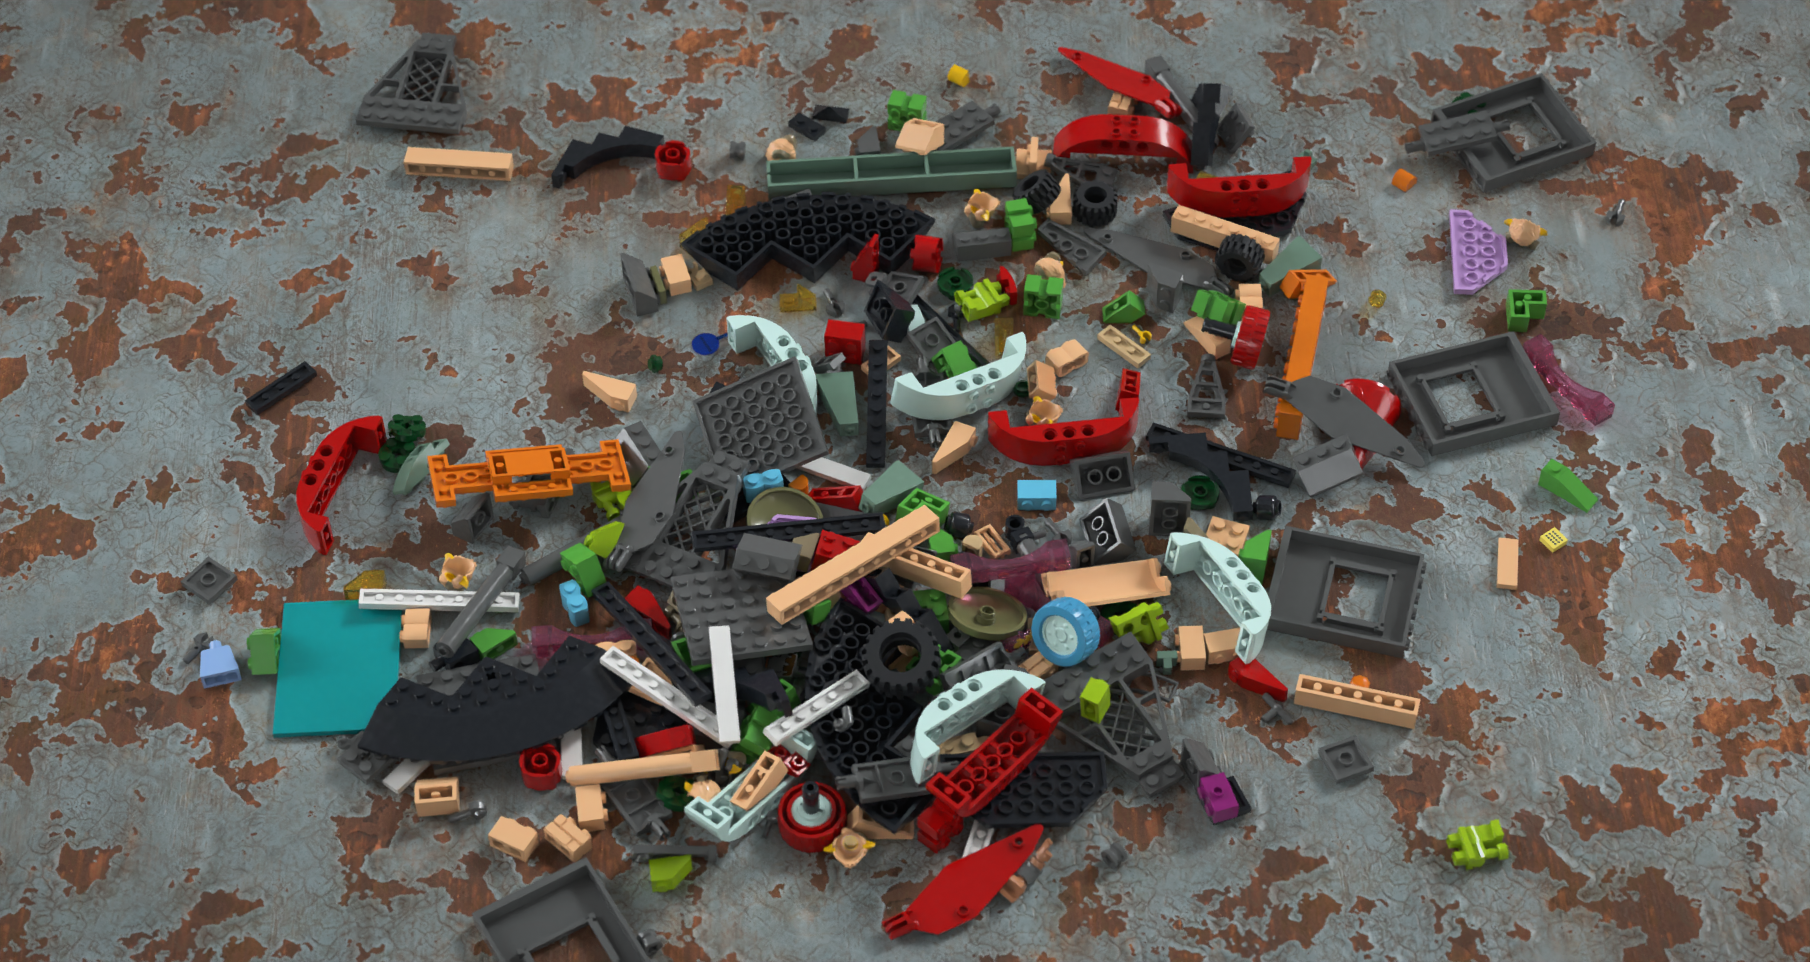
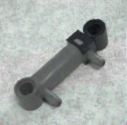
[1005,515,1068,597]

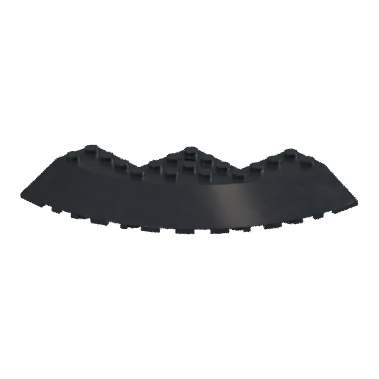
[681,192,935,291]
[805,597,934,834]
[357,636,632,764]

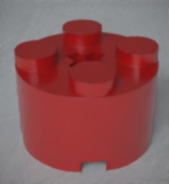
[655,140,692,181]
[910,235,944,273]
[519,744,562,791]

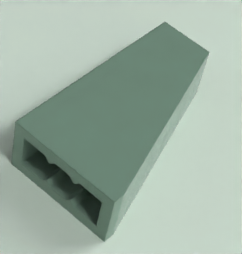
[1258,235,1322,297]
[816,371,859,436]
[859,460,924,514]

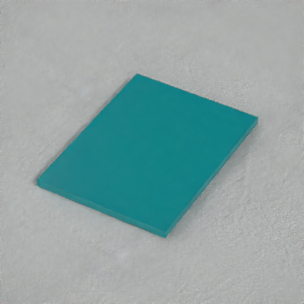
[273,599,403,738]

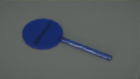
[692,332,728,355]

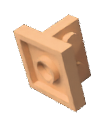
[1016,137,1052,179]

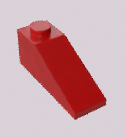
[850,234,879,282]
[1115,368,1141,412]
[808,485,863,512]
[624,585,672,641]
[1228,657,1288,703]
[634,725,697,758]

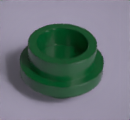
[648,354,663,373]
[1013,380,1029,398]

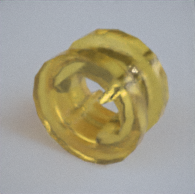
[1368,290,1387,308]

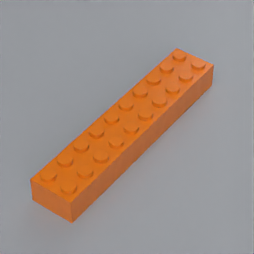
[1273,274,1329,440]

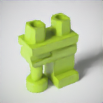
[954,278,1009,322]
[590,481,632,522]
[1109,602,1169,644]
[1446,819,1509,870]

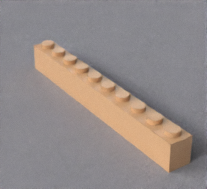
[766,505,940,625]

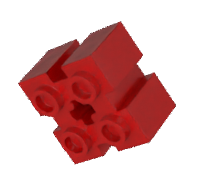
[917,798,964,854]

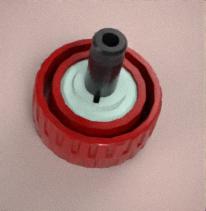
[1201,305,1271,370]
[777,781,847,853]

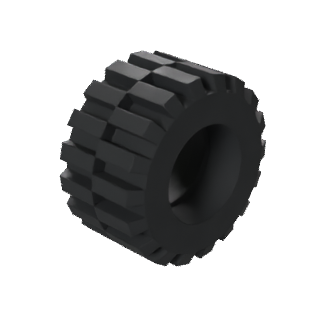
[1012,169,1061,215]
[1072,180,1118,227]
[1214,234,1265,282]

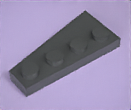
[1037,218,1107,276]

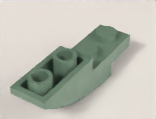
[392,439,450,495]

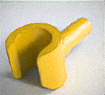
[1132,325,1152,344]

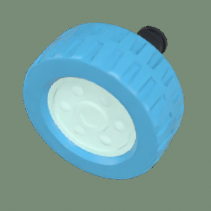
[1032,597,1100,667]

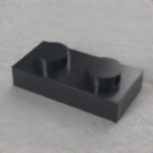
[788,112,826,142]

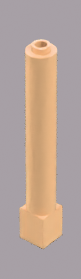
[566,749,720,787]

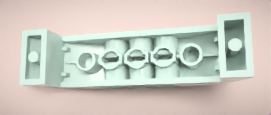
[726,315,818,416]
[890,332,1026,420]
[1164,532,1271,664]
[910,670,1045,784]
[684,729,818,842]

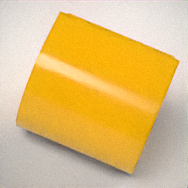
[947,64,969,87]

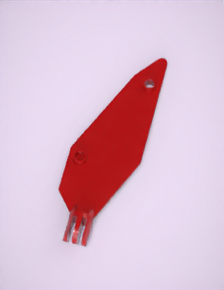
[1057,47,1182,119]
[881,824,1044,941]

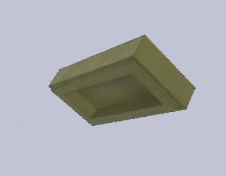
[649,265,667,304]

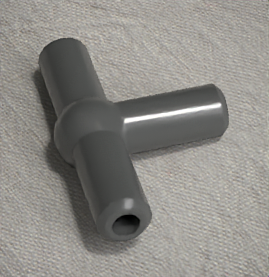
[1261,693,1294,725]

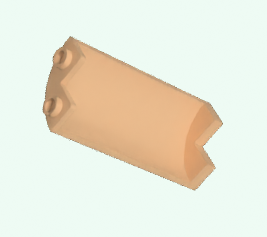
[1041,558,1171,606]

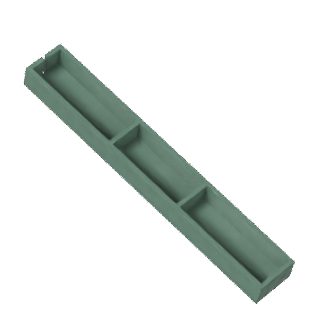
[766,146,1017,201]

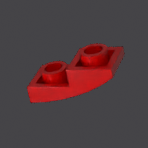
[996,266,1017,305]
[767,744,811,778]

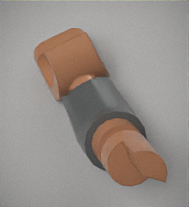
[999,838,1053,903]

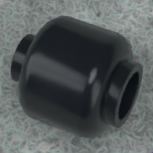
[1252,495,1282,520]
[944,511,974,538]

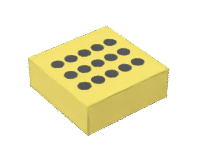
[1540,527,1568,553]

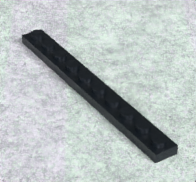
[690,512,886,553]
[591,581,713,707]

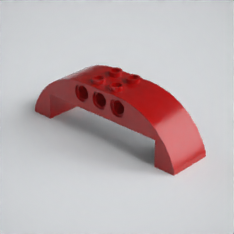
[1053,114,1194,173]
[1167,156,1312,217]
[988,397,1139,466]
[296,415,387,555]
[925,687,1063,817]

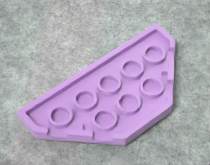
[1449,209,1508,295]

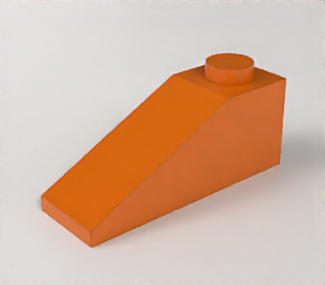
[1279,269,1337,299]

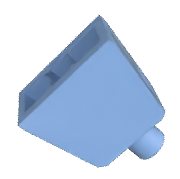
[200,640,242,689]

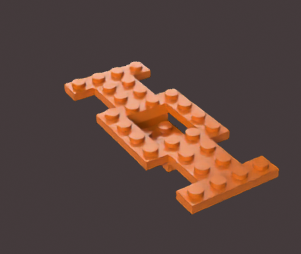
[427,439,631,508]

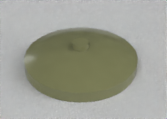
[746,487,823,526]
[947,587,1027,640]

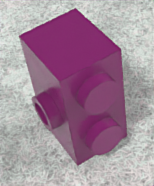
[840,577,883,615]
[1197,772,1239,823]

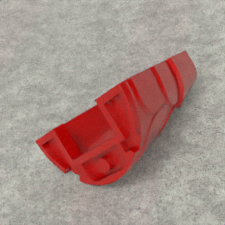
[1333,378,1401,469]

